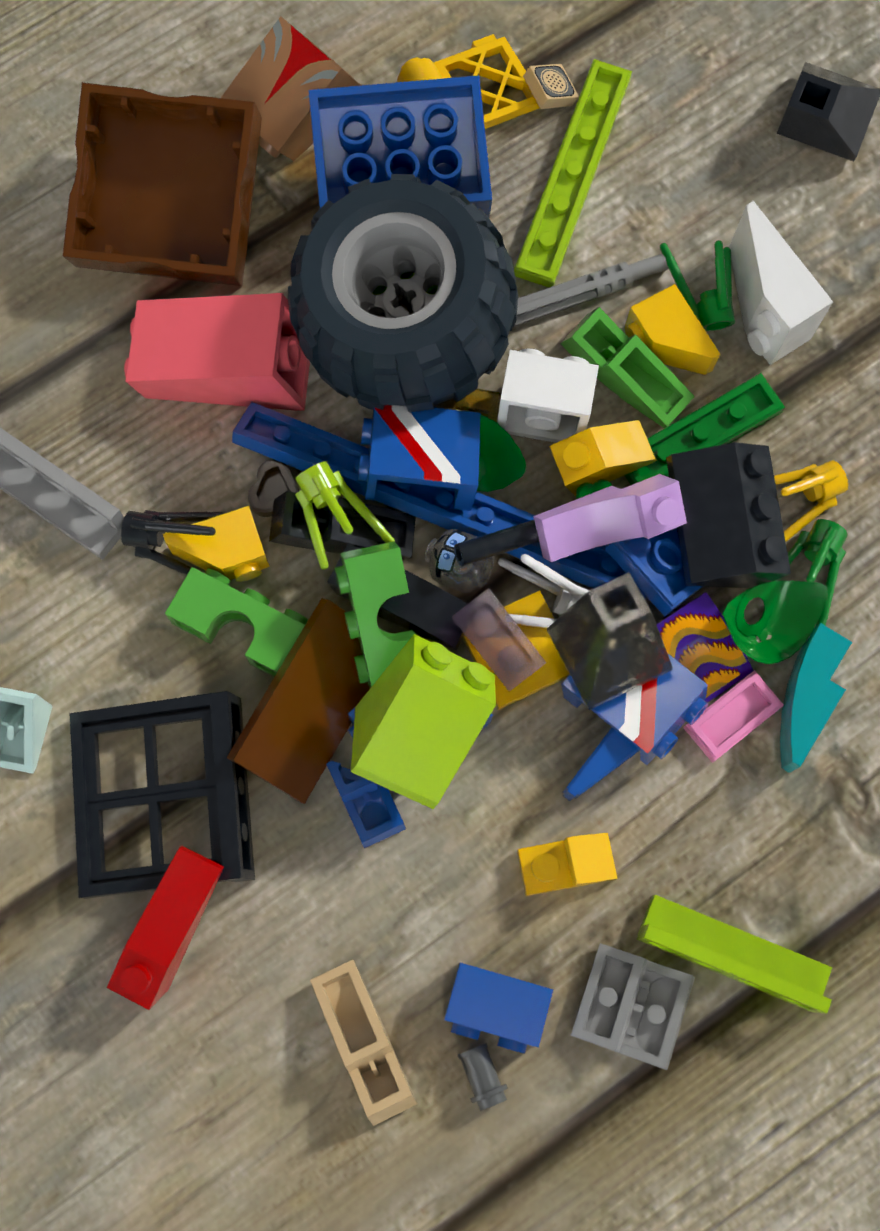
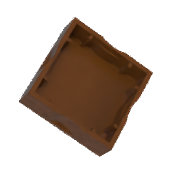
[63,82,262,286]

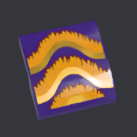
[643,592,754,703]

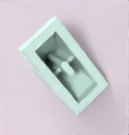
[0,687,53,774]

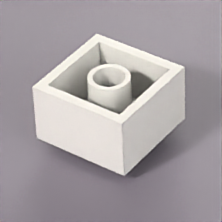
[497,348,599,443]

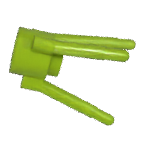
[295,461,395,570]

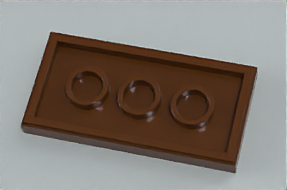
[227,598,370,804]

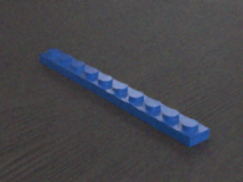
[232,401,646,607]

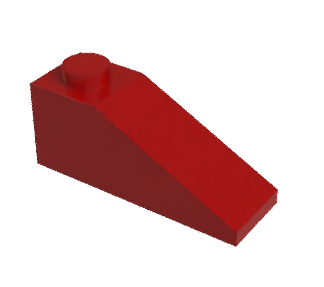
[107,846,224,1010]

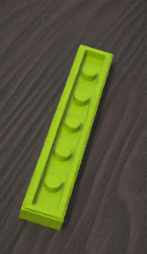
[514,59,632,288]

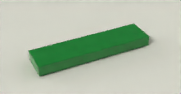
[624,373,785,485]

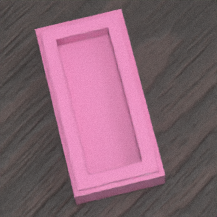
[683,670,784,763]

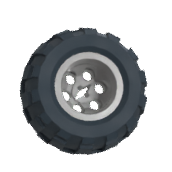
[288,174,518,412]

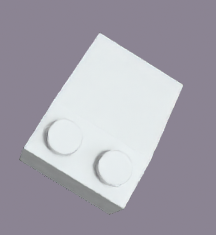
[729,201,833,365]

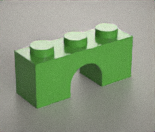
[335,541,415,688]
[165,567,308,677]

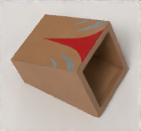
[221,16,361,161]

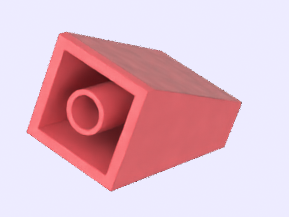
[124,293,310,411]

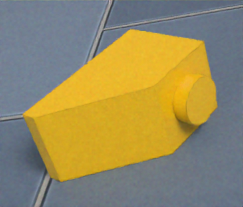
[625,284,720,375]
[549,420,656,496]
[163,506,270,582]

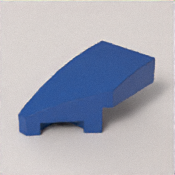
[326,761,406,849]

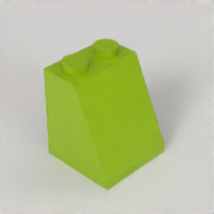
[351,634,496,809]

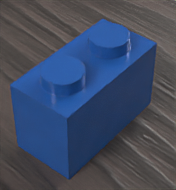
[444,962,554,1054]

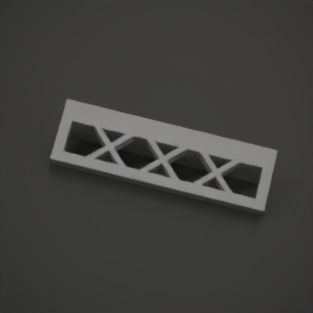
[0,428,124,560]

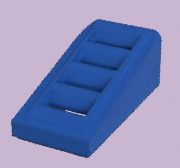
[562,727,640,801]

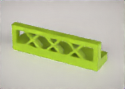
[636,895,833,1014]

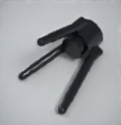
[121,510,224,575]

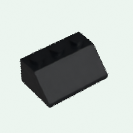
[666,442,791,588]

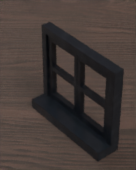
[69,691,255,899]

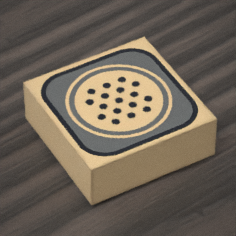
[523,64,579,109]

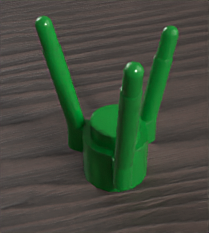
[660,240,735,331]
[775,519,848,626]

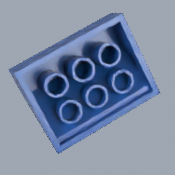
[308,75,492,218]

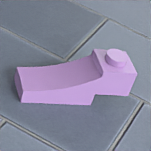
[533,474,687,562]

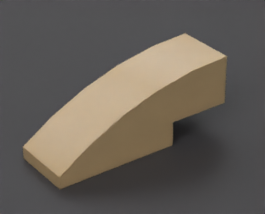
[310,960,417,1126]

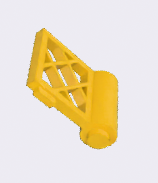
[397,34,540,129]

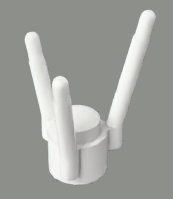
[498,554,598,635]

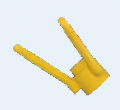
[774,460,848,542]

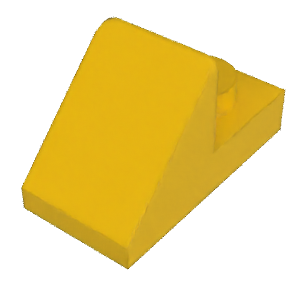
[517,833,618,896]

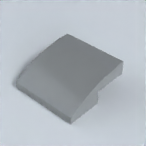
[571,943,695,1070]

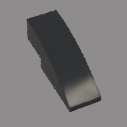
[269,491,416,559]
[327,543,476,651]

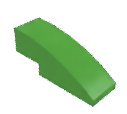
[560,307,695,428]

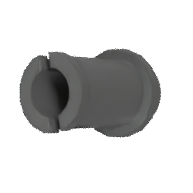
[458,1043,508,1111]

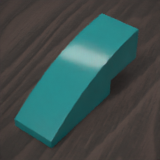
[780,623,852,773]

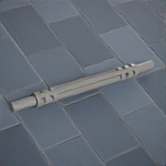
[514,254,669,326]

